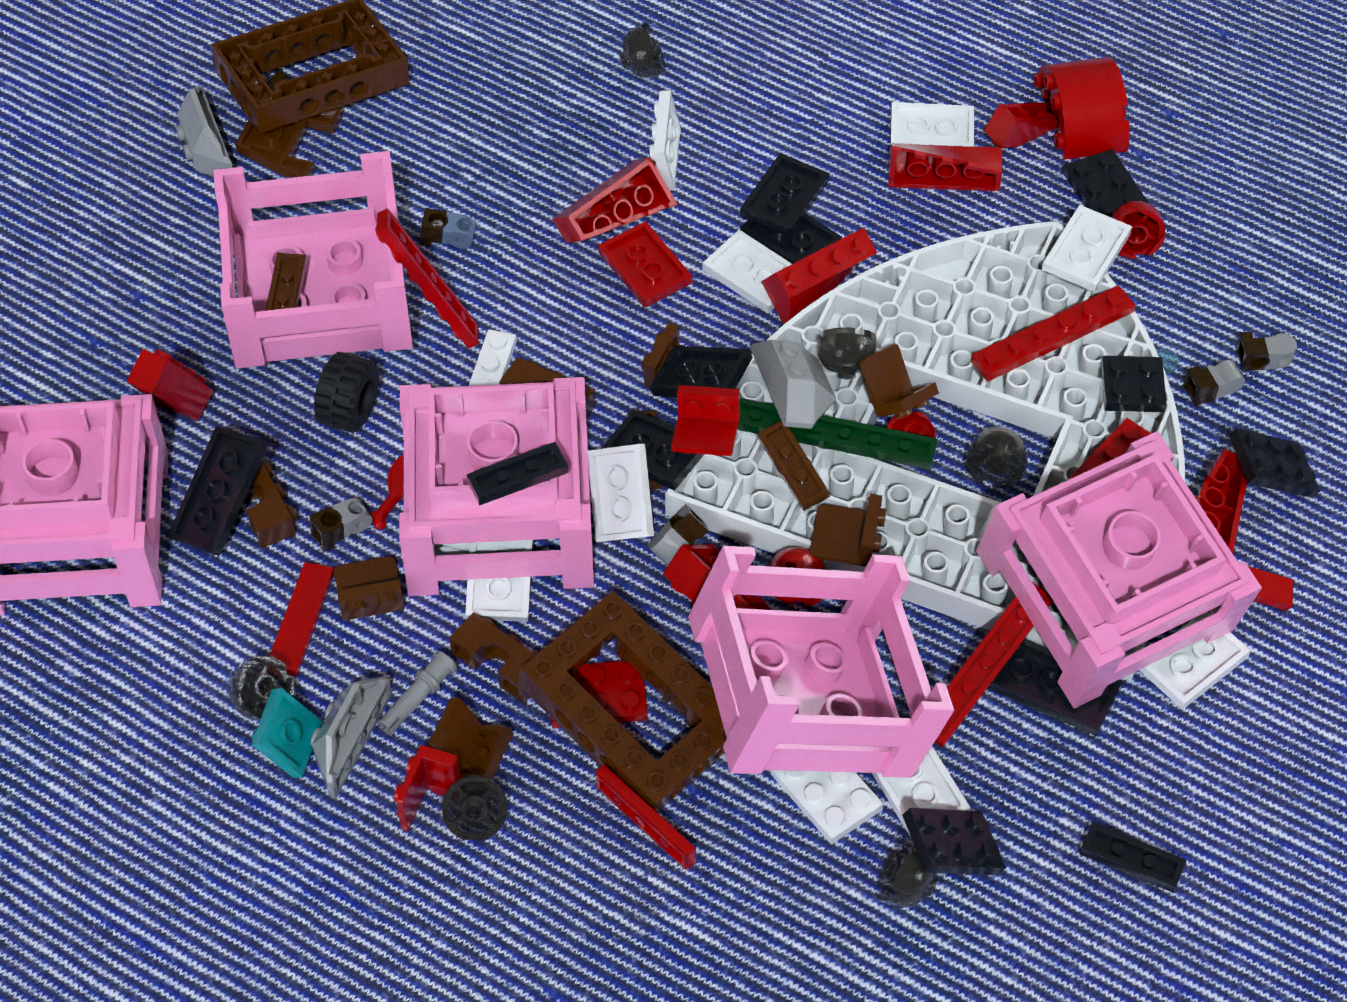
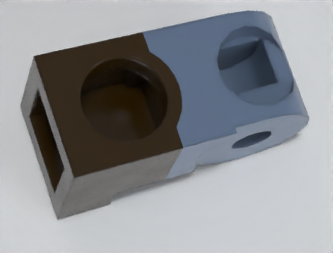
[420,208,476,248]

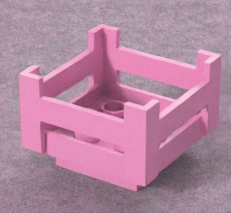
[213,151,413,369]
[399,377,594,596]
[0,394,169,615]
[976,431,1262,709]
[688,546,954,778]

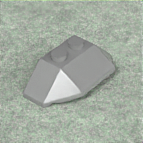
[175,86,233,177]
[750,340,836,429]
[311,677,392,799]

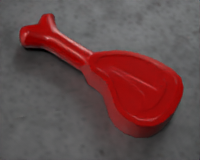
[369,455,404,530]

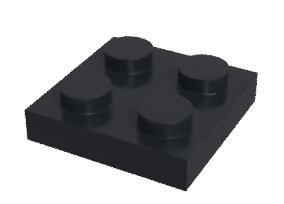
[1101,356,1167,412]

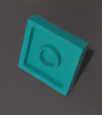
[251,688,322,778]

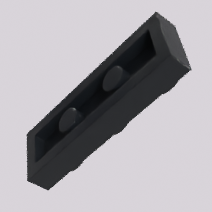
[466,442,569,506]
[1080,822,1187,893]

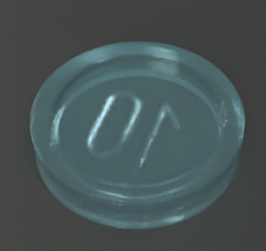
[1156,348,1178,375]

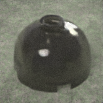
[619,22,667,78]
[817,327,877,379]
[966,427,1028,488]
[228,655,295,720]
[441,773,507,841]
[876,838,937,908]

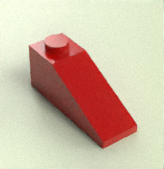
[984,102,1060,148]

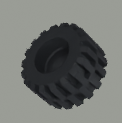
[314,352,379,433]

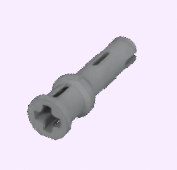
[377,651,457,736]

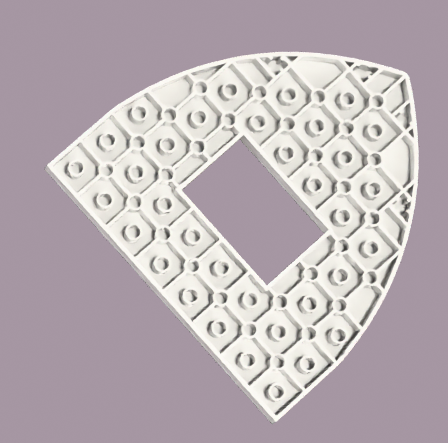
[665,221,1185,681]

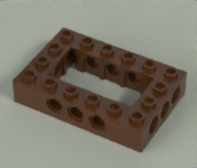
[211,0,409,134]
[518,591,727,813]

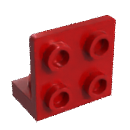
[671,385,740,456]
[394,745,462,832]

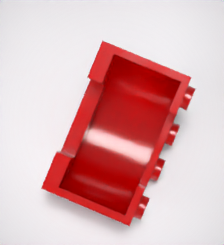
[1034,57,1130,160]

